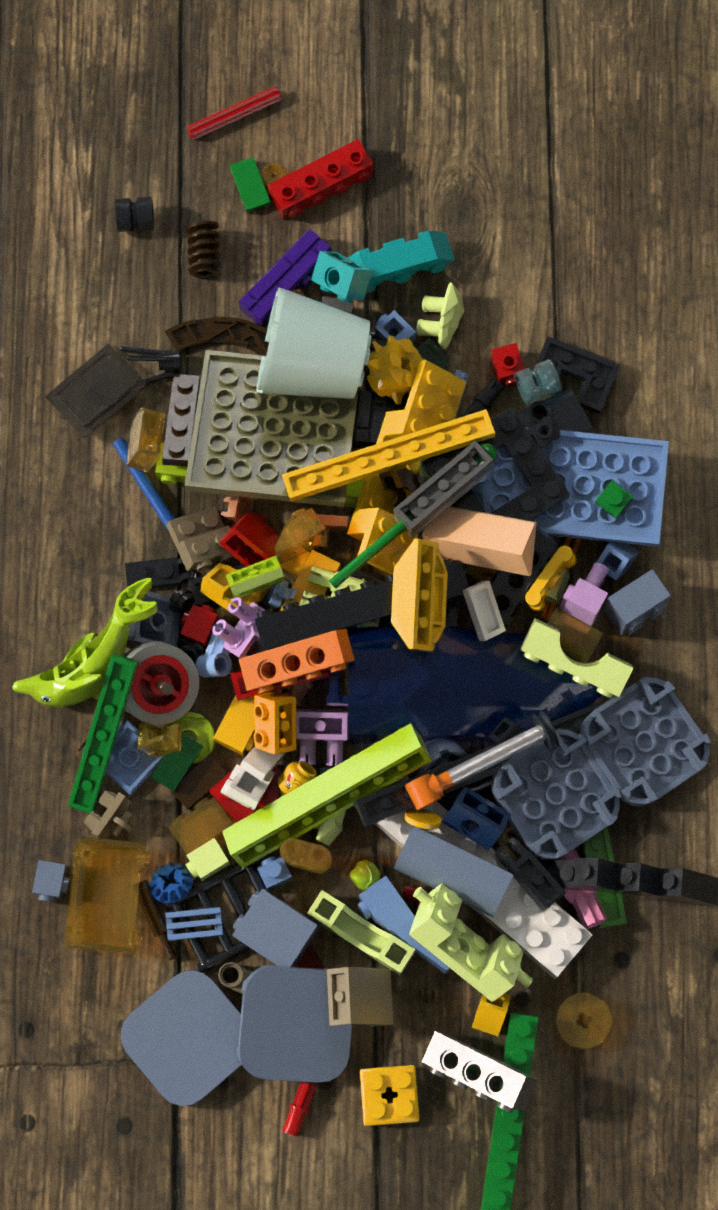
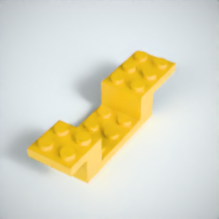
[347,360,466,575]

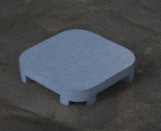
[580,676,711,806]
[491,728,622,860]
[236,964,352,1083]
[121,970,242,1106]

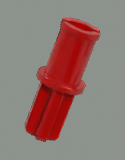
[282,1081,316,1137]

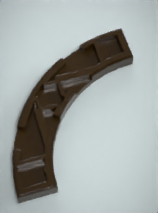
[165,316,269,356]

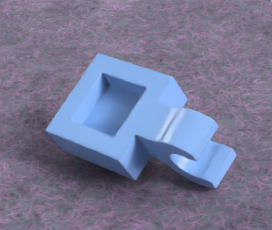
[264,580,297,609]

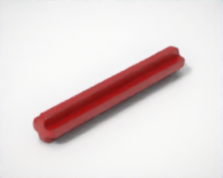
[187,86,282,140]

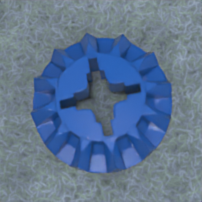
[149,861,193,903]

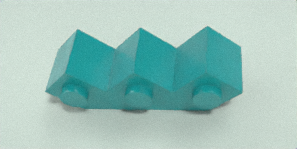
[348,230,455,293]

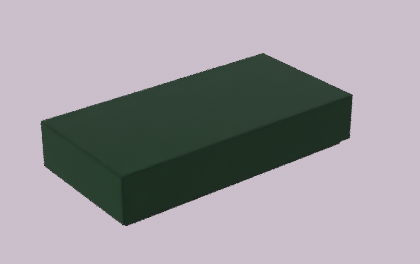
[151,732,204,793]

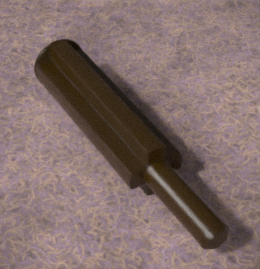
[132,880,176,960]

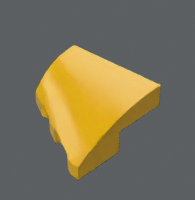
[200,563,272,619]

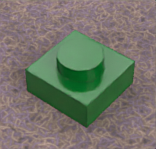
[595,480,633,519]

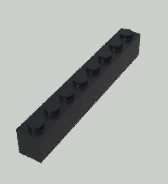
[251,558,469,652]

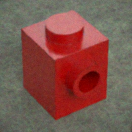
[490,343,525,387]
[180,604,219,649]

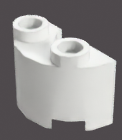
[220,764,275,810]

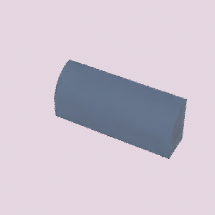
[394,826,514,917]

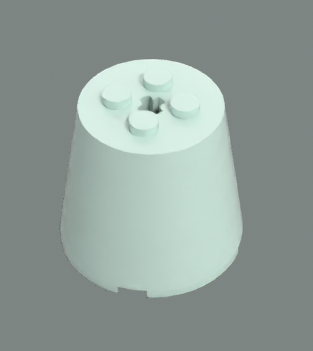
[256,287,372,399]

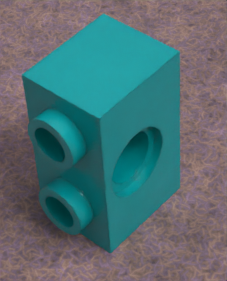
[311,251,373,303]

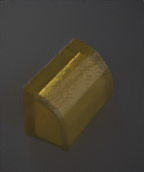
[547,607,603,663]

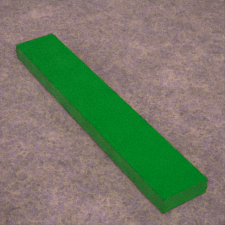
[67,653,139,813]

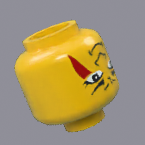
[277,761,317,796]

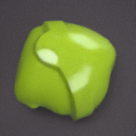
[349,860,381,891]

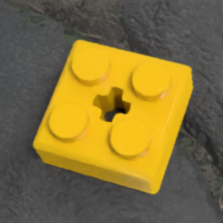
[360,1065,419,1126]

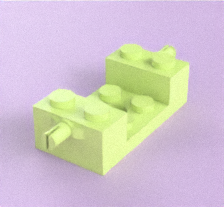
[409,883,533,1002]

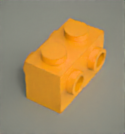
[254,691,296,755]

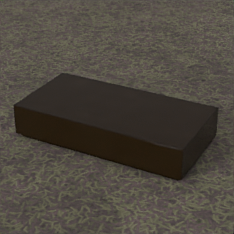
[170,754,228,810]

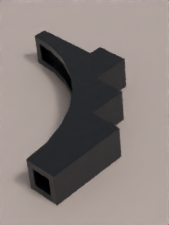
[538,858,718,905]

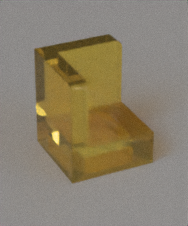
[138,721,181,758]

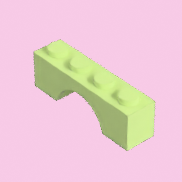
[521,618,633,698]
[307,890,415,975]

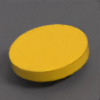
[405,809,442,830]

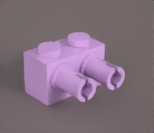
[559,562,609,634]
[212,597,265,658]
[296,709,350,766]

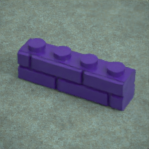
[238,229,332,327]

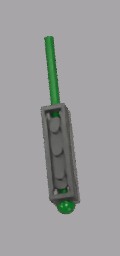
[329,441,497,588]

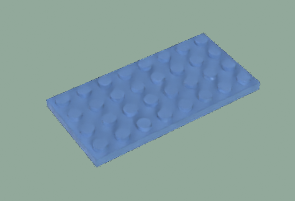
[471,427,669,547]

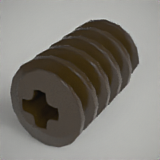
[187,221,221,279]

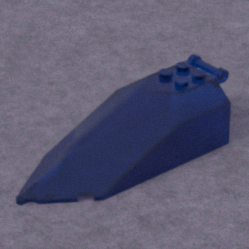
[326,627,602,744]

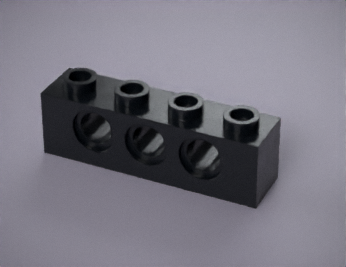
[490,526,558,628]

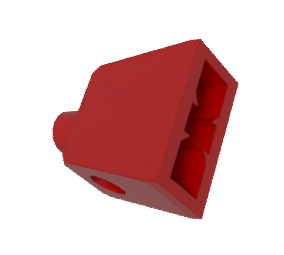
[219,511,278,567]

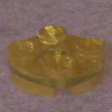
[556,993,612,1049]

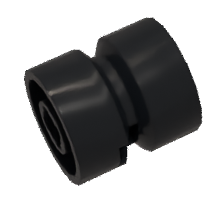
[115,197,155,232]

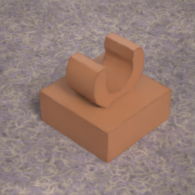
[221,495,254,522]

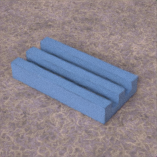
[165,907,223,941]

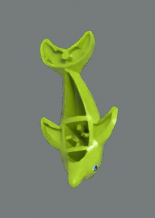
[12,578,158,708]

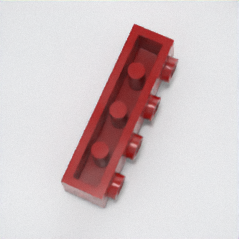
[268,139,373,220]

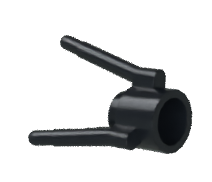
[119,346,180,387]

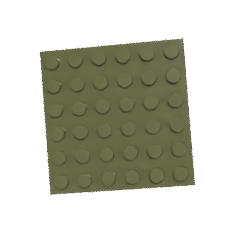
[184,350,359,507]

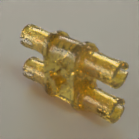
[280,838,332,873]

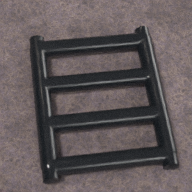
[165,861,267,973]

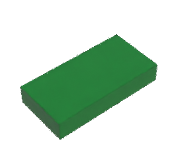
[229,157,271,213]

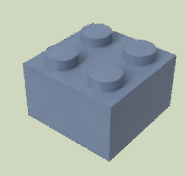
[603,569,671,636]

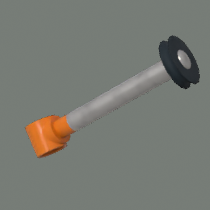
[405,710,560,811]

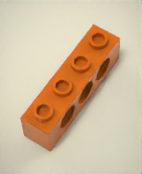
[239,629,355,694]

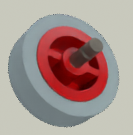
[124,641,199,725]

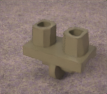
[84,790,133,843]

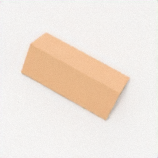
[422,506,537,576]

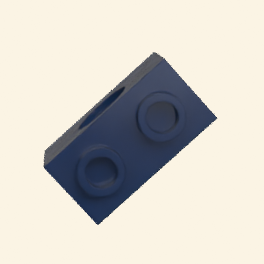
[442,786,511,851]

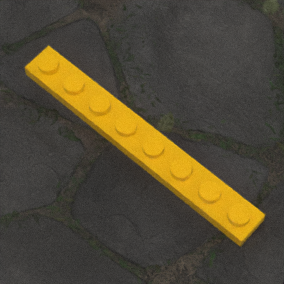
[282,409,495,502]

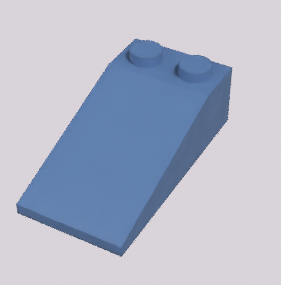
[358,876,450,975]

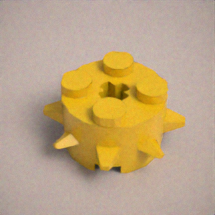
[367,336,424,404]

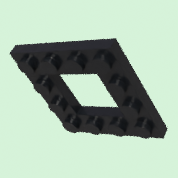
[422,408,570,521]

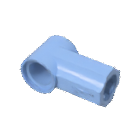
[196,624,232,678]

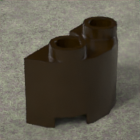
[379,468,425,512]

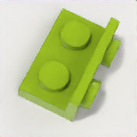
[225,556,284,598]

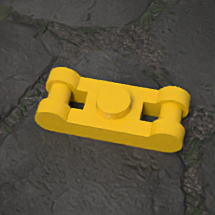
[525,546,576,611]

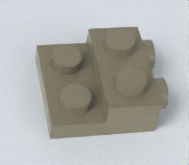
[166,506,235,572]

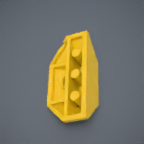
[391,539,448,651]

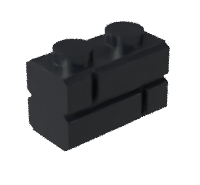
[353,390,394,449]

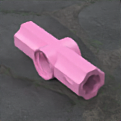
[554,848,607,929]

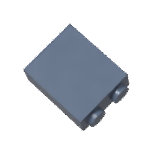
[232,889,321,967]

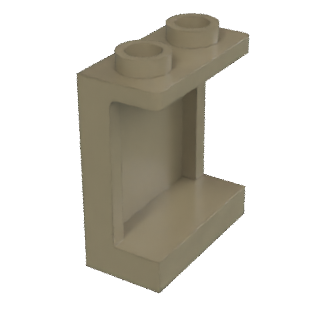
[327,967,393,1027]

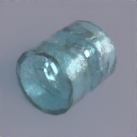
[514,359,562,404]

